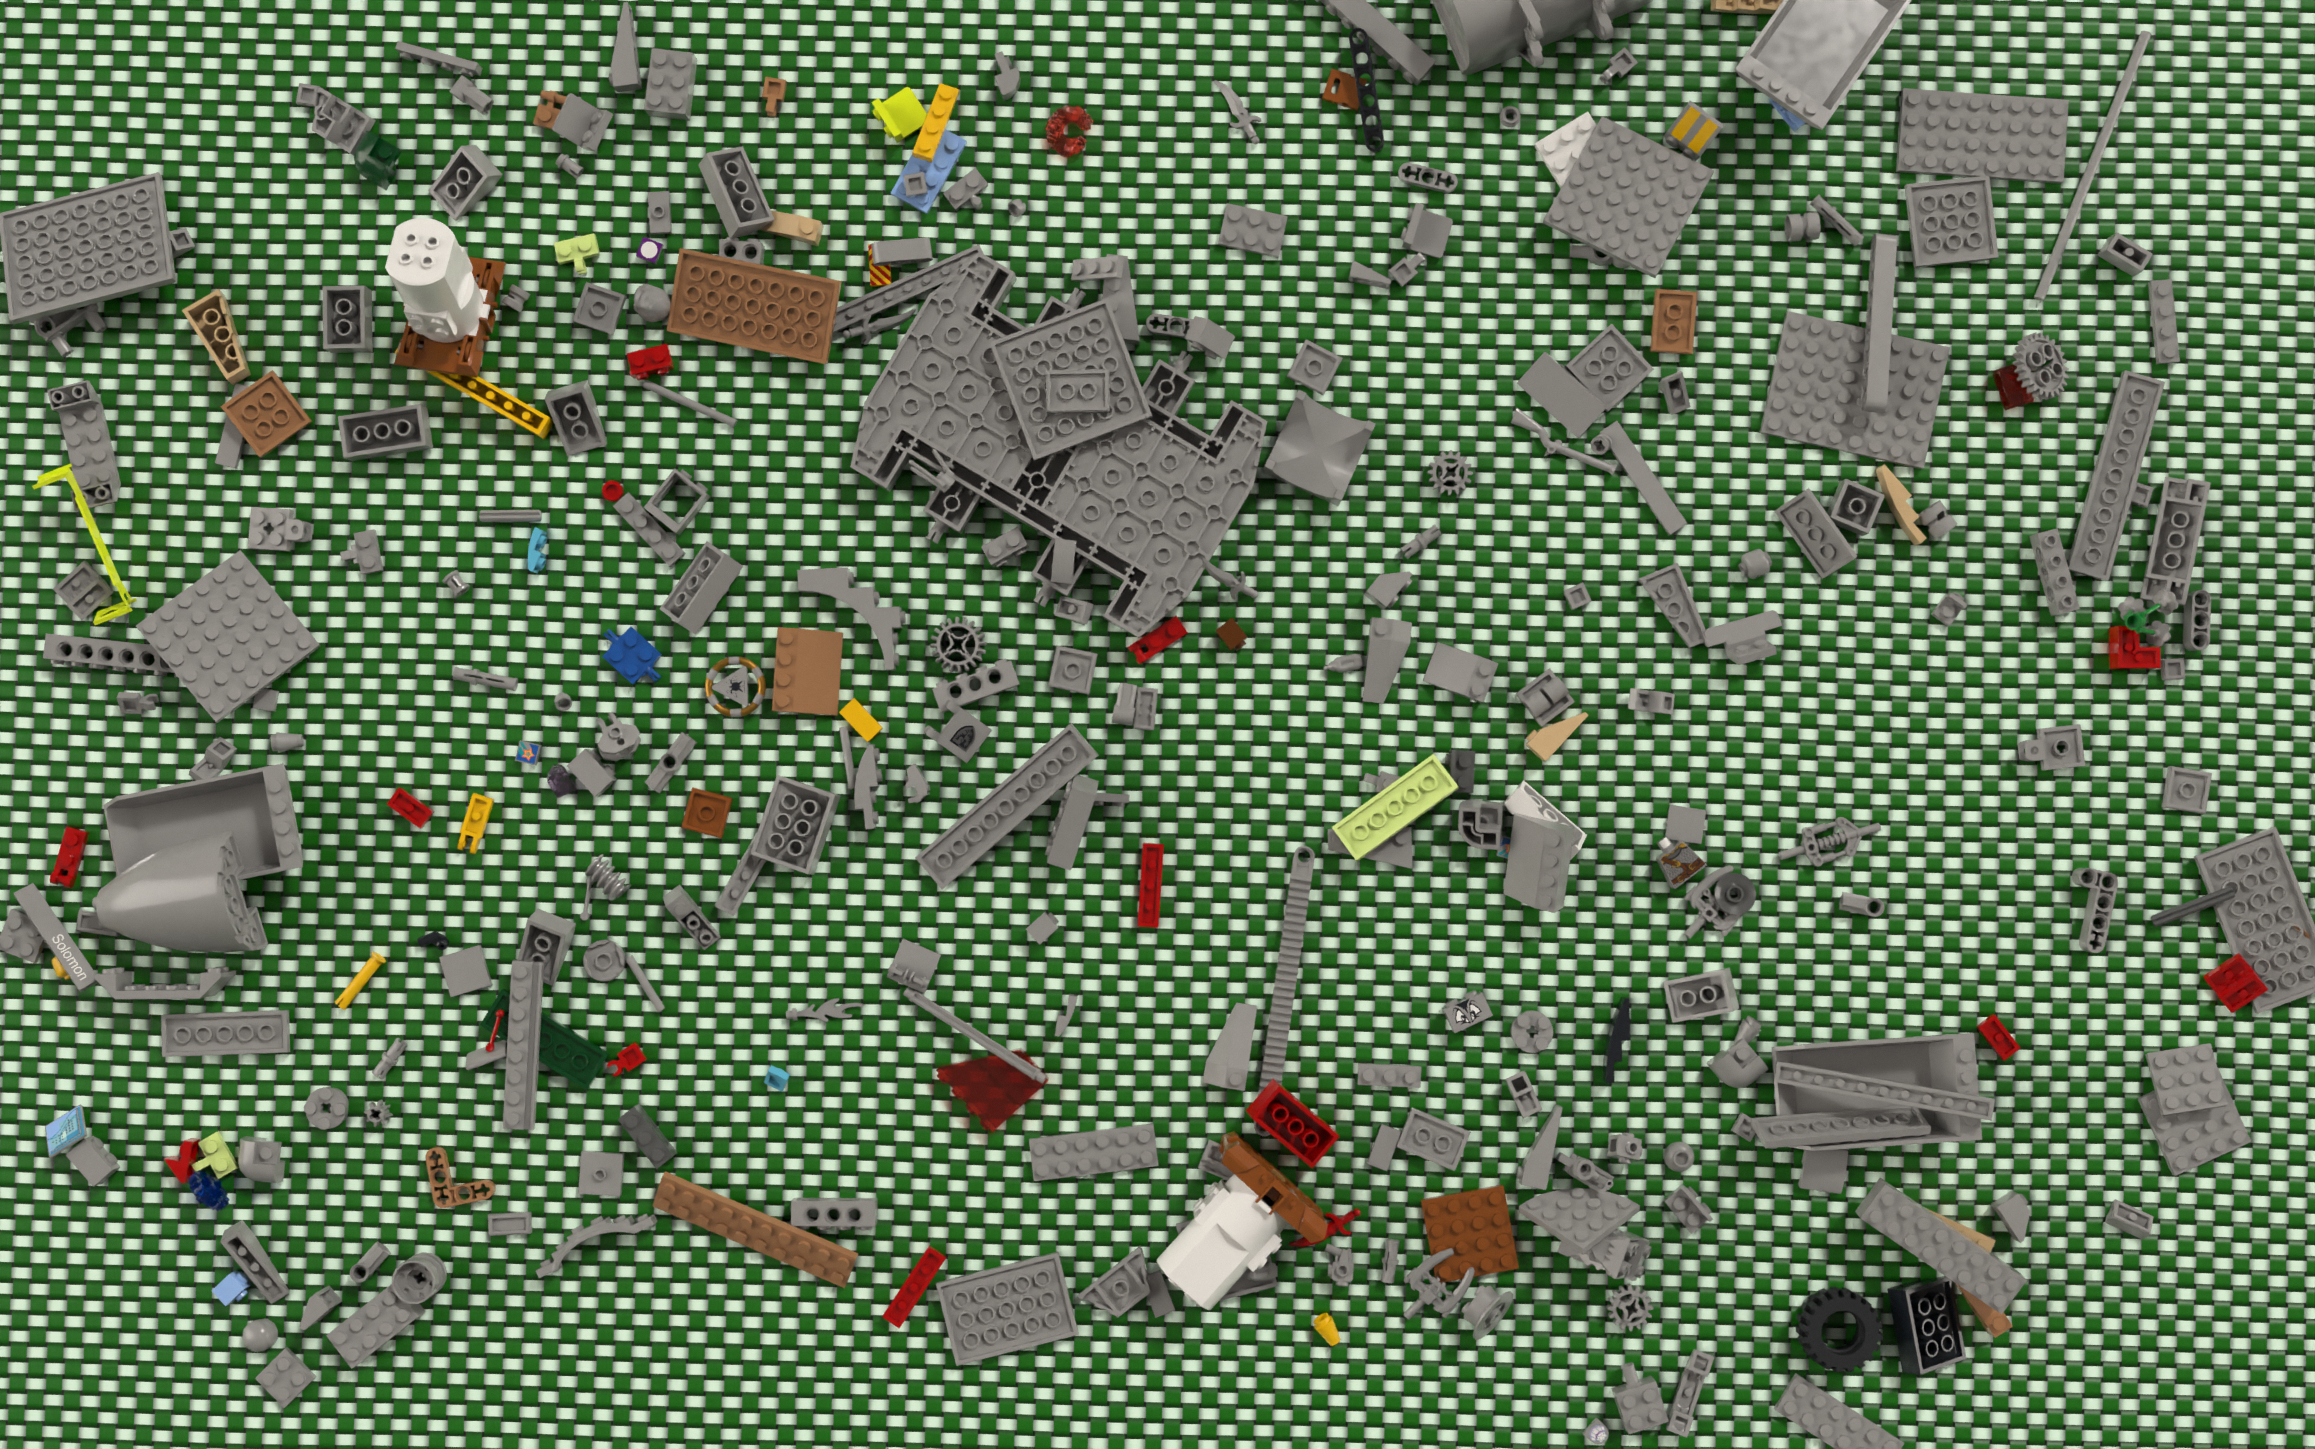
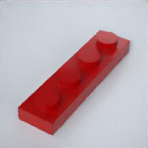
[1138,843,1164,928]
[882,1245,946,1328]

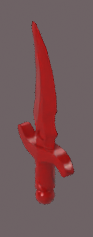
[1289,1208,1361,1247]

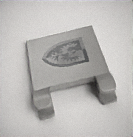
[924,699,992,763]

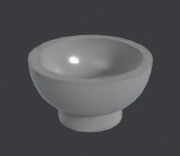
[1664,1141,1694,1172]

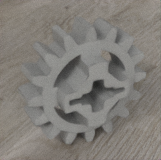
[1427,450,1473,496]
[1606,1284,1653,1331]

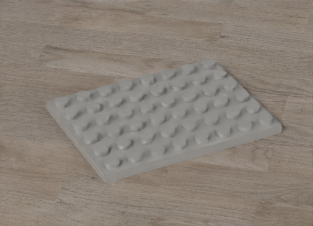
[0,172,176,324]
[1759,311,1950,469]

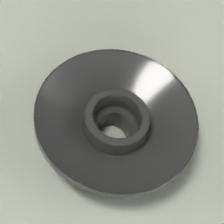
[1714,873,1756,915]

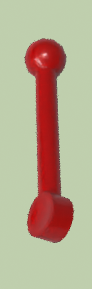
[485,1010,504,1052]

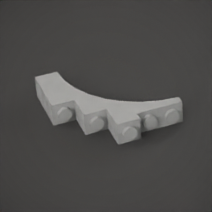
[797,567,906,671]

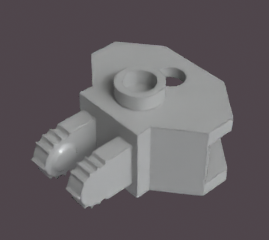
[596,712,641,761]

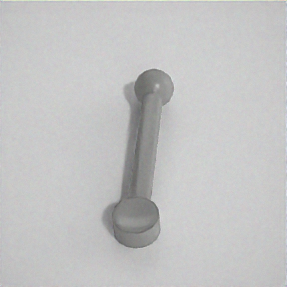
[580,877,593,920]

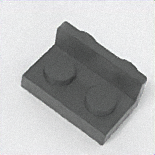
[1445,750,1475,793]

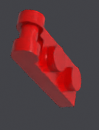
[1128,616,1188,665]
[50,827,89,888]

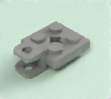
[248,507,313,551]
[2018,724,2085,770]

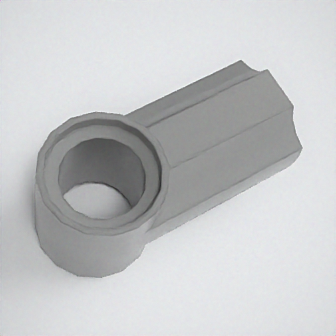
[449,75,494,115]
[1112,683,1137,726]
[1839,892,1884,917]
[350,1241,391,1283]

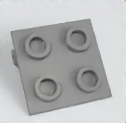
[886,939,941,993]

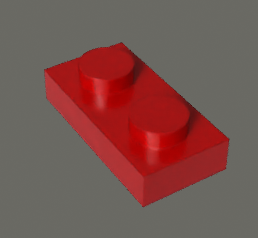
[387,787,435,829]
[1976,1014,2020,1061]

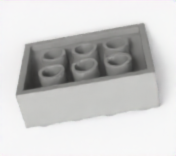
[750,775,841,875]
[1503,813,1575,913]

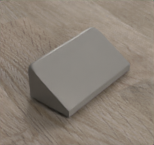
[466,1040,507,1070]
[2105,1199,2154,1239]

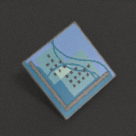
[45,1104,87,1158]

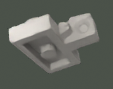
[340,529,384,575]

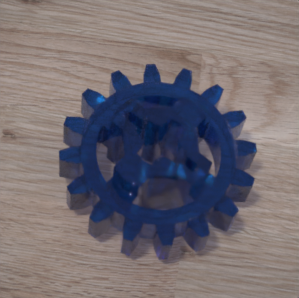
[188,1170,230,1211]

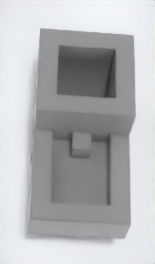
[995,51,1021,101]
[1505,1070,1542,1118]

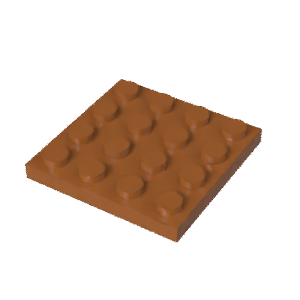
[1420,1184,1519,1283]

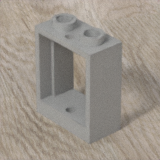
[643,468,711,535]

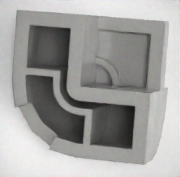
[1458,799,1503,850]
[1706,1038,1768,1088]
[238,1136,285,1183]

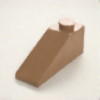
[1954,1282,2013,1338]

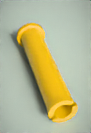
[335,951,386,1010]

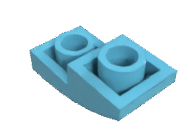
[528,527,547,574]

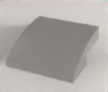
[53,561,113,620]
[1798,1149,1848,1194]

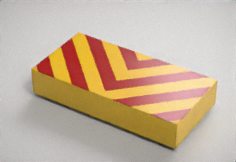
[868,244,892,287]

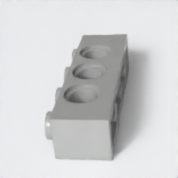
[2029,528,2080,616]
[932,659,1020,713]
[791,1198,878,1230]

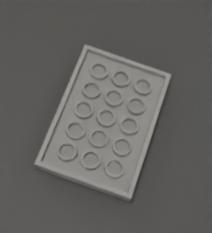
[936,1251,1079,1366]

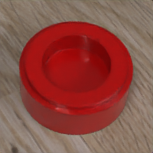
[602,481,624,502]

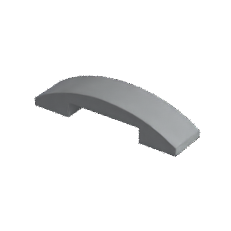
[1666,1349,1714,1438]

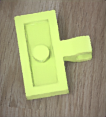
[554,233,600,275]
[192,1131,239,1179]

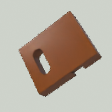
[1322,69,1367,111]

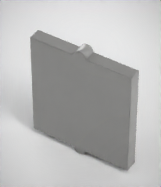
[1665,805,1706,844]

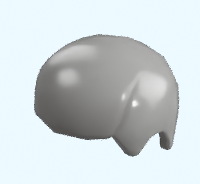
[242,1318,278,1352]

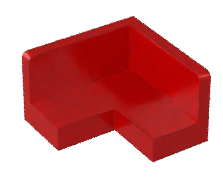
[2109,626,2161,669]

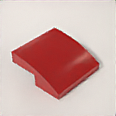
[2203,953,2268,1013]

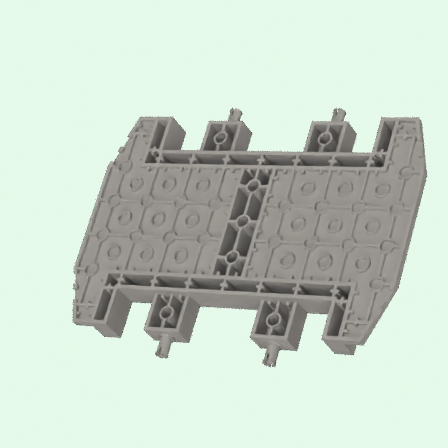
[850,252,1267,638]

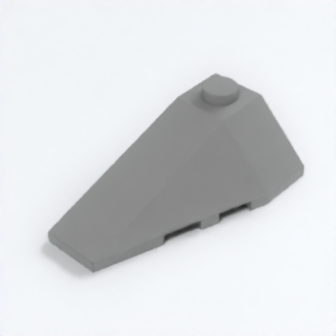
[1363,617,1412,703]
[1203,1002,1257,1091]

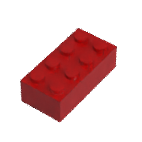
[1246,1079,1340,1168]

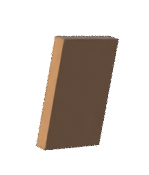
[1650,289,1697,355]

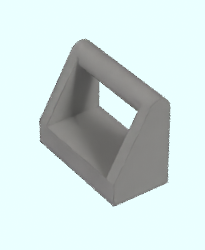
[300,1286,342,1330]

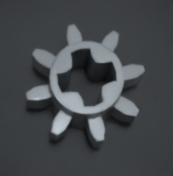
[364,1100,393,1127]

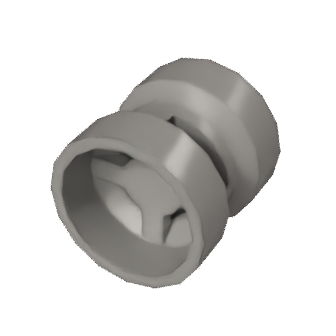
[502,284,531,313]

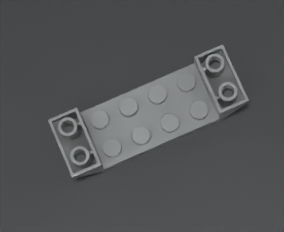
[47,380,121,511]
[94,967,236,999]

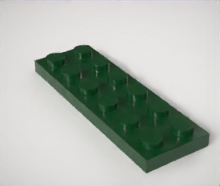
[480,989,610,1090]

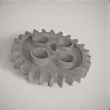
[2012,332,2069,400]

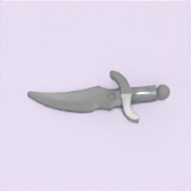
[1214,80,1261,144]
[843,308,916,345]
[1202,558,1258,599]

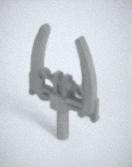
[1684,865,1742,939]
[1404,1248,1475,1320]

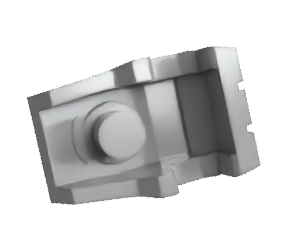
[905,764,931,803]

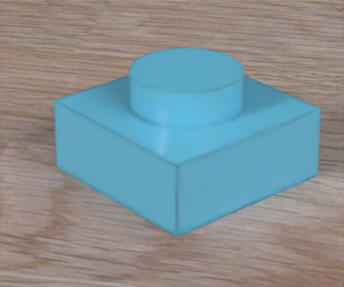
[764,1065,790,1092]

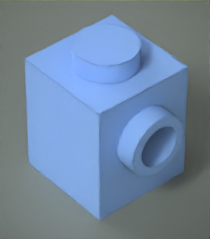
[212,1270,251,1306]

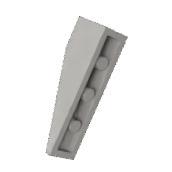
[609,2,642,92]
[1516,1104,1563,1190]
[220,1220,290,1304]

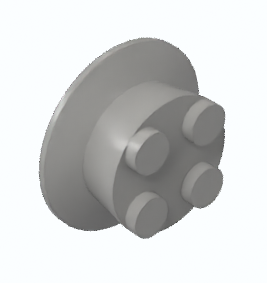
[1461,1285,1513,1340]

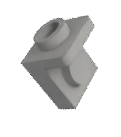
[1931,592,1968,626]

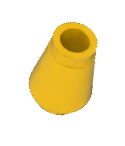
[1313,1313,1341,1346]

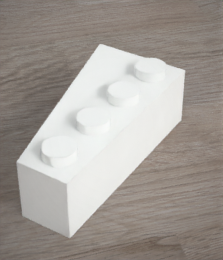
[1504,780,1587,860]

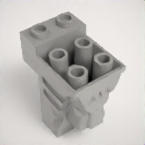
[1557,1229,1652,1281]

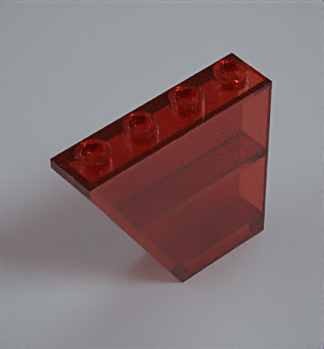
[936,1048,1049,1132]

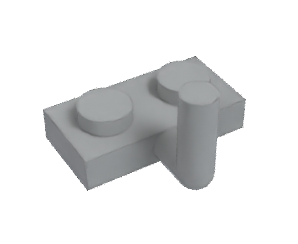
[943,168,989,211]

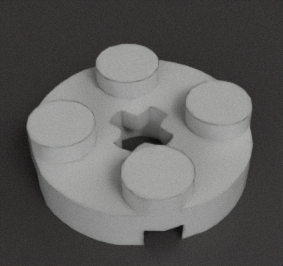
[1510,1010,1553,1053]
[304,1087,349,1130]

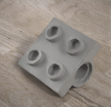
[1515,668,1575,727]

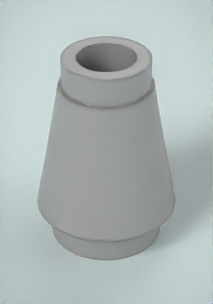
[271,732,304,753]
[1734,1016,1762,1044]

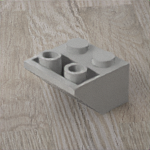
[1364,571,1412,610]

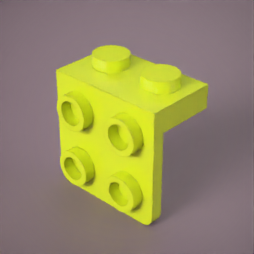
[872,87,927,143]

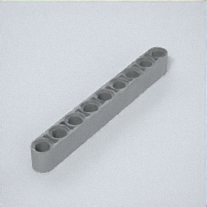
[1861,233,1897,413]

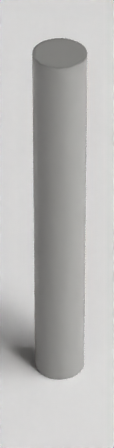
[839,726,856,789]
[625,955,665,1012]

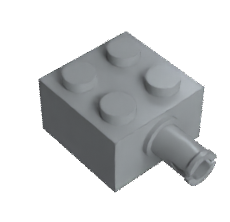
[1611,1362,1669,1434]

